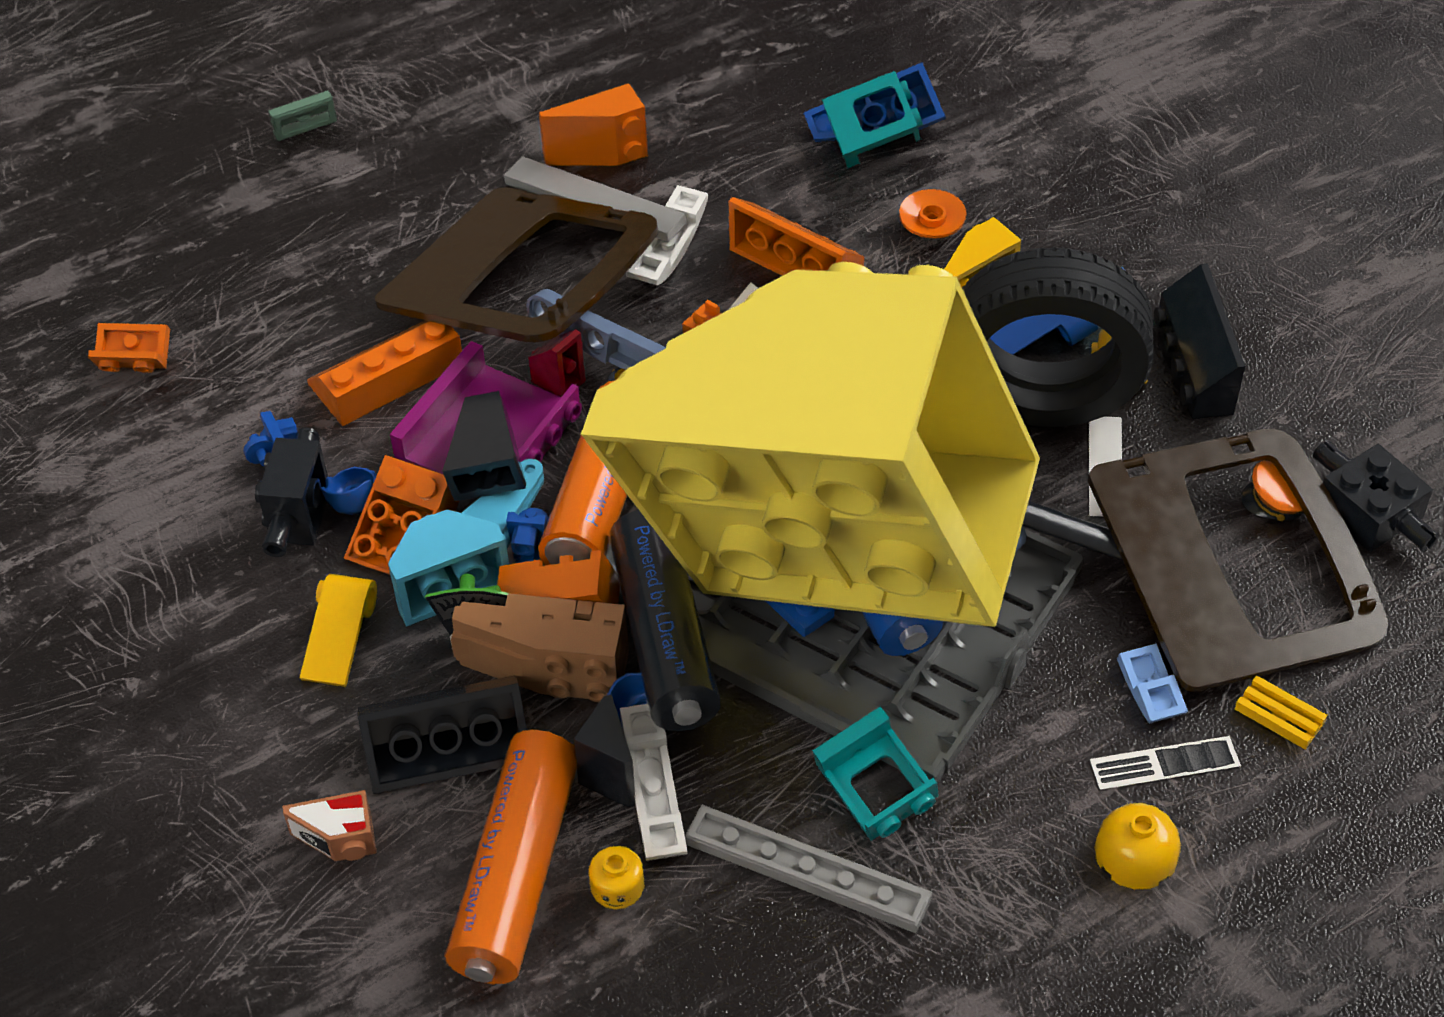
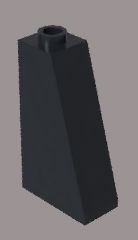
[442,391,527,501]

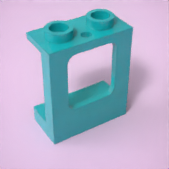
[822,71,923,168]
[812,706,939,841]

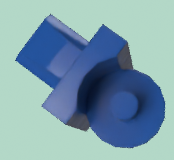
[243,411,297,466]
[506,508,549,563]

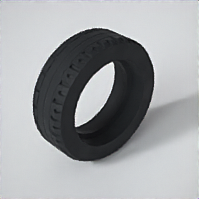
[962,248,1153,427]

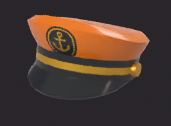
[1241,460,1304,521]

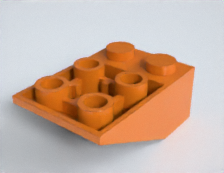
[344,455,459,575]

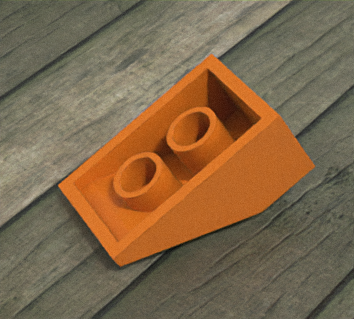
[539,83,648,166]

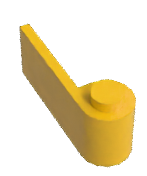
[300,574,377,687]

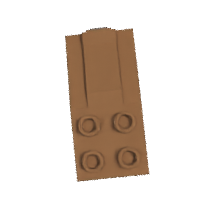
[450,593,629,702]

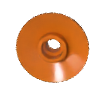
[899,189,966,238]

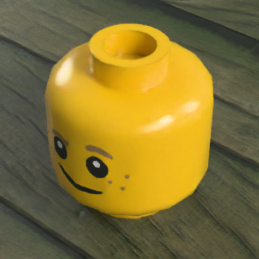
[589,846,645,910]

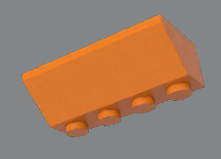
[729,197,864,276]
[307,320,462,427]

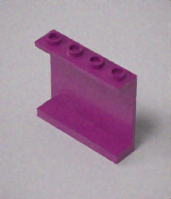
[390,341,582,474]

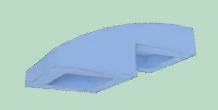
[1116,644,1188,724]

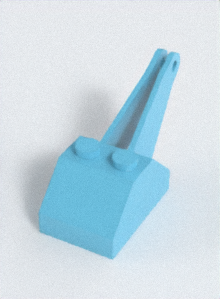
[388,459,544,627]

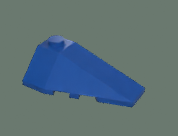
[804,63,946,142]

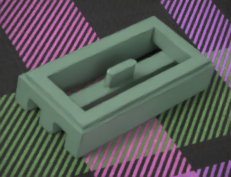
[268,91,337,141]

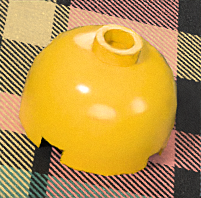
[1094,803,1181,890]

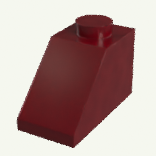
[528,329,586,397]

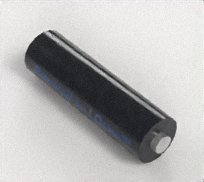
[610,510,721,731]

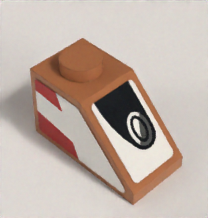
[282,790,377,861]

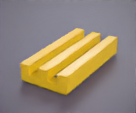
[1235,675,1327,750]

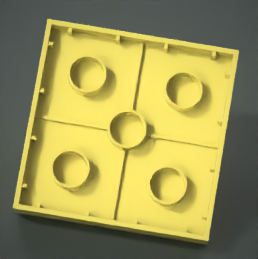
[581,262,1040,627]

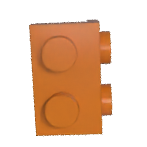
[88,323,170,373]

